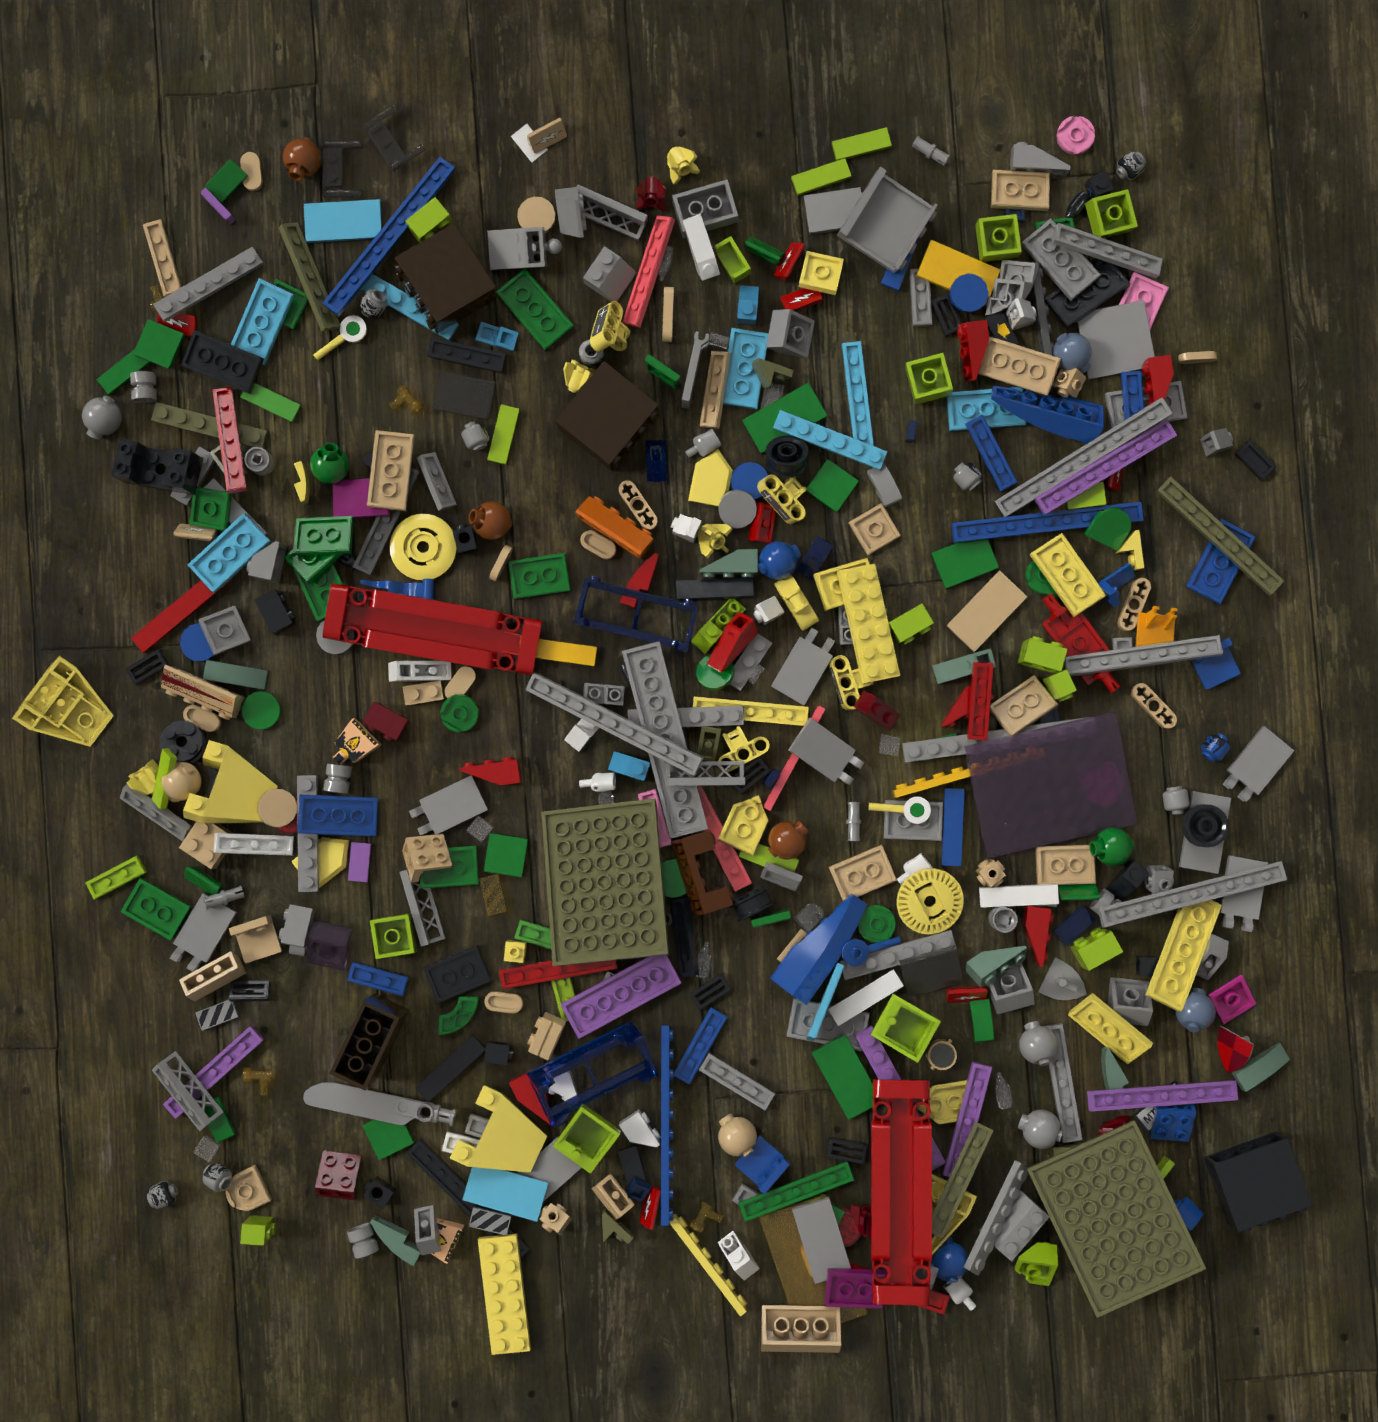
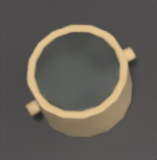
[926,1039,957,1070]

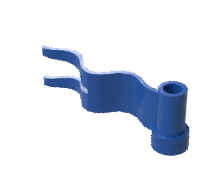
[359,579,435,600]

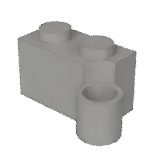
[279,904,315,957]

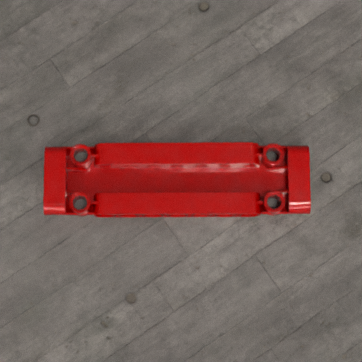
[323,583,542,675]
[871,1079,932,1305]

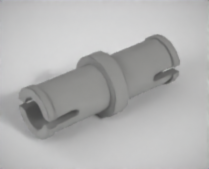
[912,136,951,166]
[846,802,861,841]
[203,886,245,909]

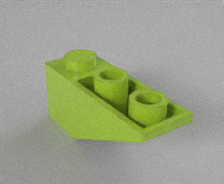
[691,599,746,654]

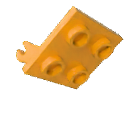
[1136,606,1178,647]

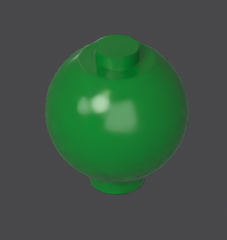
[310,442,349,484]
[1089,827,1134,866]

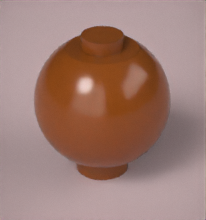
[282,138,321,181]
[469,501,512,540]
[768,820,809,860]

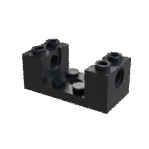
[111,439,203,495]

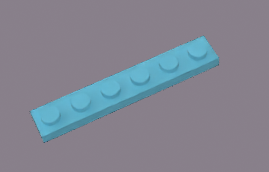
[361,274,459,341]
[841,341,874,446]
[773,410,887,470]

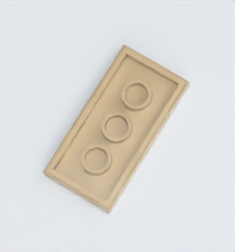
[978,336,1061,396]
[367,430,415,511]
[946,570,1027,652]

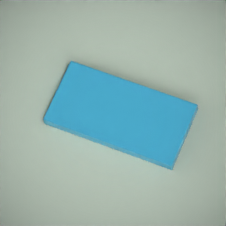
[304,199,382,243]
[231,278,295,365]
[723,328,768,410]
[946,387,1026,432]
[187,513,271,593]
[806,963,844,1041]
[462,1167,549,1222]

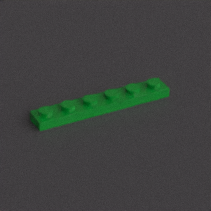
[738,1161,854,1222]

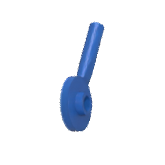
[842,937,901,967]

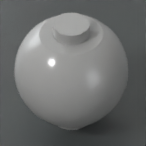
[82,396,122,440]
[1019,1021,1059,1066]
[1018,1109,1063,1149]

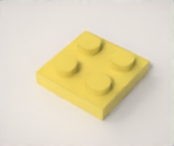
[798,251,844,295]

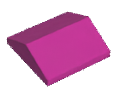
[1208,975,1256,1024]

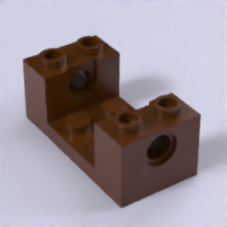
[671,830,733,915]

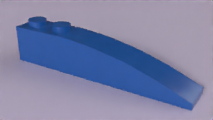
[991,386,1104,444]
[770,894,867,1005]

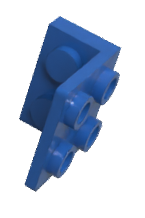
[1191,638,1240,690]
[1150,1104,1196,1142]
[735,1135,790,1194]

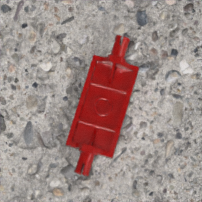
[1041,593,1120,693]

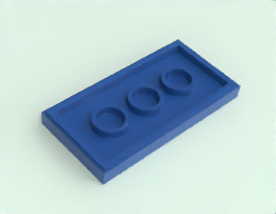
[1185,519,1256,605]
[297,794,378,836]

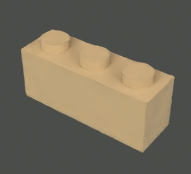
[179,951,246,1002]

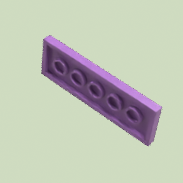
[560,955,681,1039]

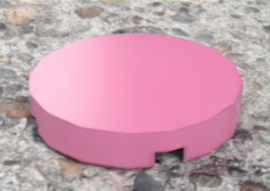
[1056,116,1095,155]

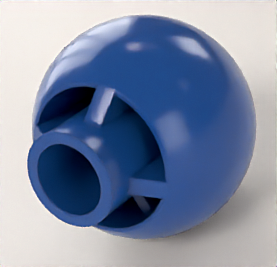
[758,541,801,580]
[931,1237,968,1283]

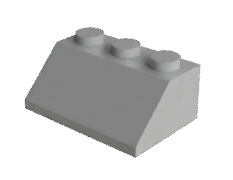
[979,1190,1049,1261]

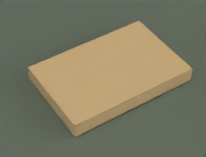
[991,170,1050,211]
[990,675,1058,738]
[829,845,897,901]
[1035,845,1096,885]

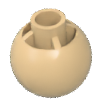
[161,762,201,802]
[718,1113,757,1157]

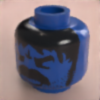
[1200,733,1230,763]

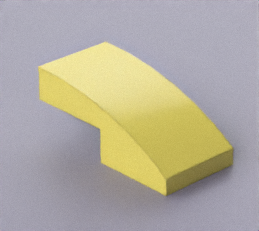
[294,461,310,505]

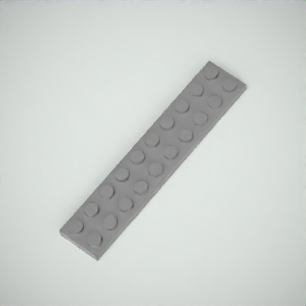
[622,641,708,839]

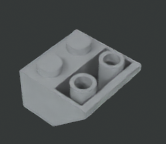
[555,187,587,238]

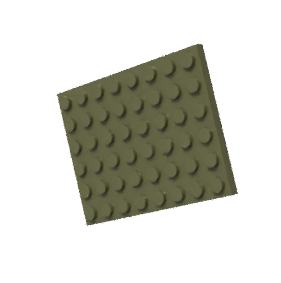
[541,798,669,967]
[1027,1120,1206,1318]

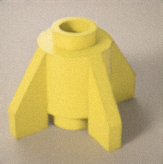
[667,147,700,184]
[563,359,597,393]
[698,524,732,558]
[127,759,158,795]

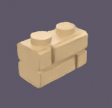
[527,1012,566,1060]
[591,1174,635,1220]

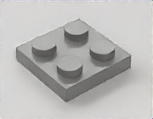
[198,606,251,656]

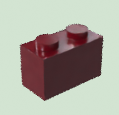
[853,690,900,731]
[363,702,410,742]

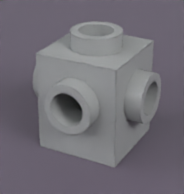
[1144,865,1174,894]

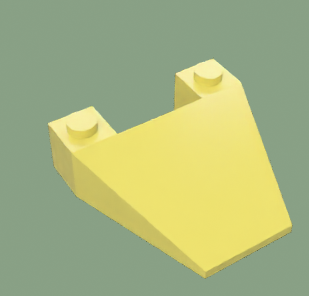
[183,740,278,823]
[450,1085,547,1173]

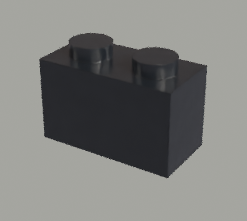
[254,589,296,635]

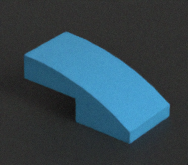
[475,322,518,351]

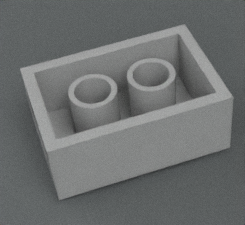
[672,179,738,238]

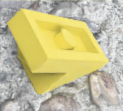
[1115,530,1144,571]

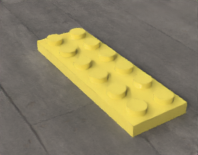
[837,564,900,684]
[1145,900,1222,1012]
[478,1233,531,1355]

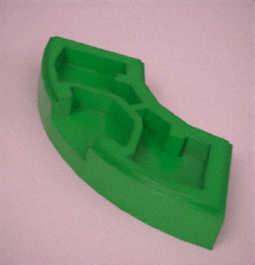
[439,996,479,1035]

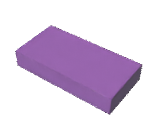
[201,187,236,224]
[348,842,372,882]

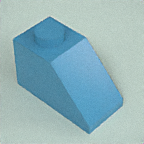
[737,285,759,325]
[608,751,650,781]

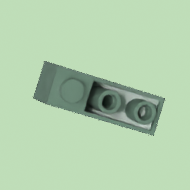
[700,549,758,578]
[932,648,996,684]
[966,946,1027,988]

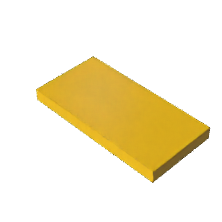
[916,240,1000,306]

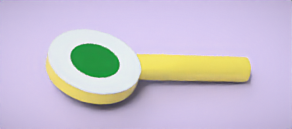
[313,315,367,361]
[868,797,931,824]

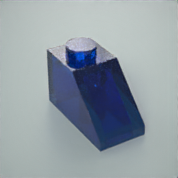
[646,440,666,482]
[796,536,833,581]

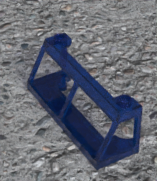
[574,575,699,652]
[526,1021,658,1128]

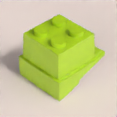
[870,994,941,1063]
[552,1104,621,1174]

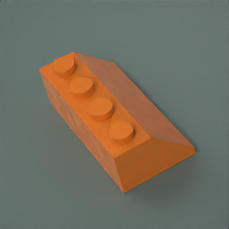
[575,496,654,559]

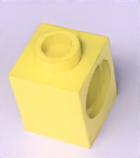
[504,940,527,963]

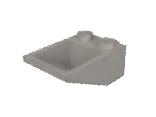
[487,227,562,270]

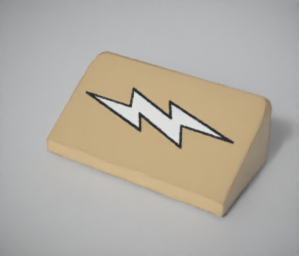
[527,118,567,153]
[173,524,218,542]

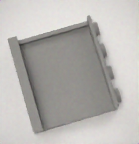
[837,167,938,273]

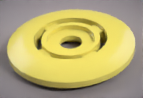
[390,514,457,581]
[897,868,964,934]

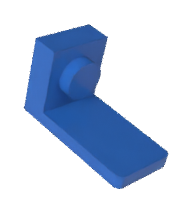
[1098,563,1135,608]

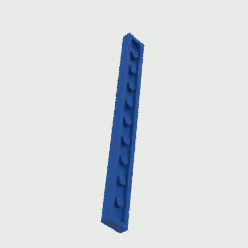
[322,157,456,317]
[951,502,1144,543]
[661,1025,673,1226]

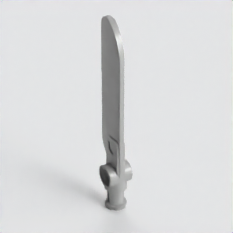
[303,1082,457,1126]

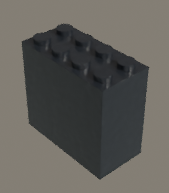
[1203,1131,1312,1233]

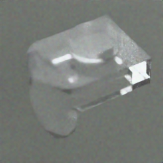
[794,903,824,932]

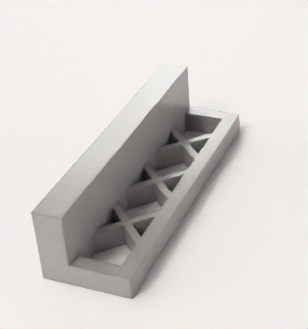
[577,185,648,241]
[666,761,745,786]
[400,870,446,946]
[152,1051,223,1131]

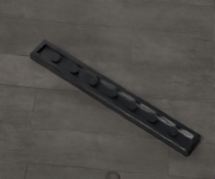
[406,1138,530,1259]

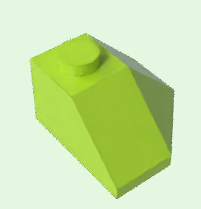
[1015,1242,1058,1286]

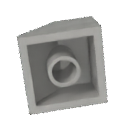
[583,246,637,302]
[766,309,815,358]
[247,541,287,584]
[987,963,1035,1015]
[1108,977,1153,1026]

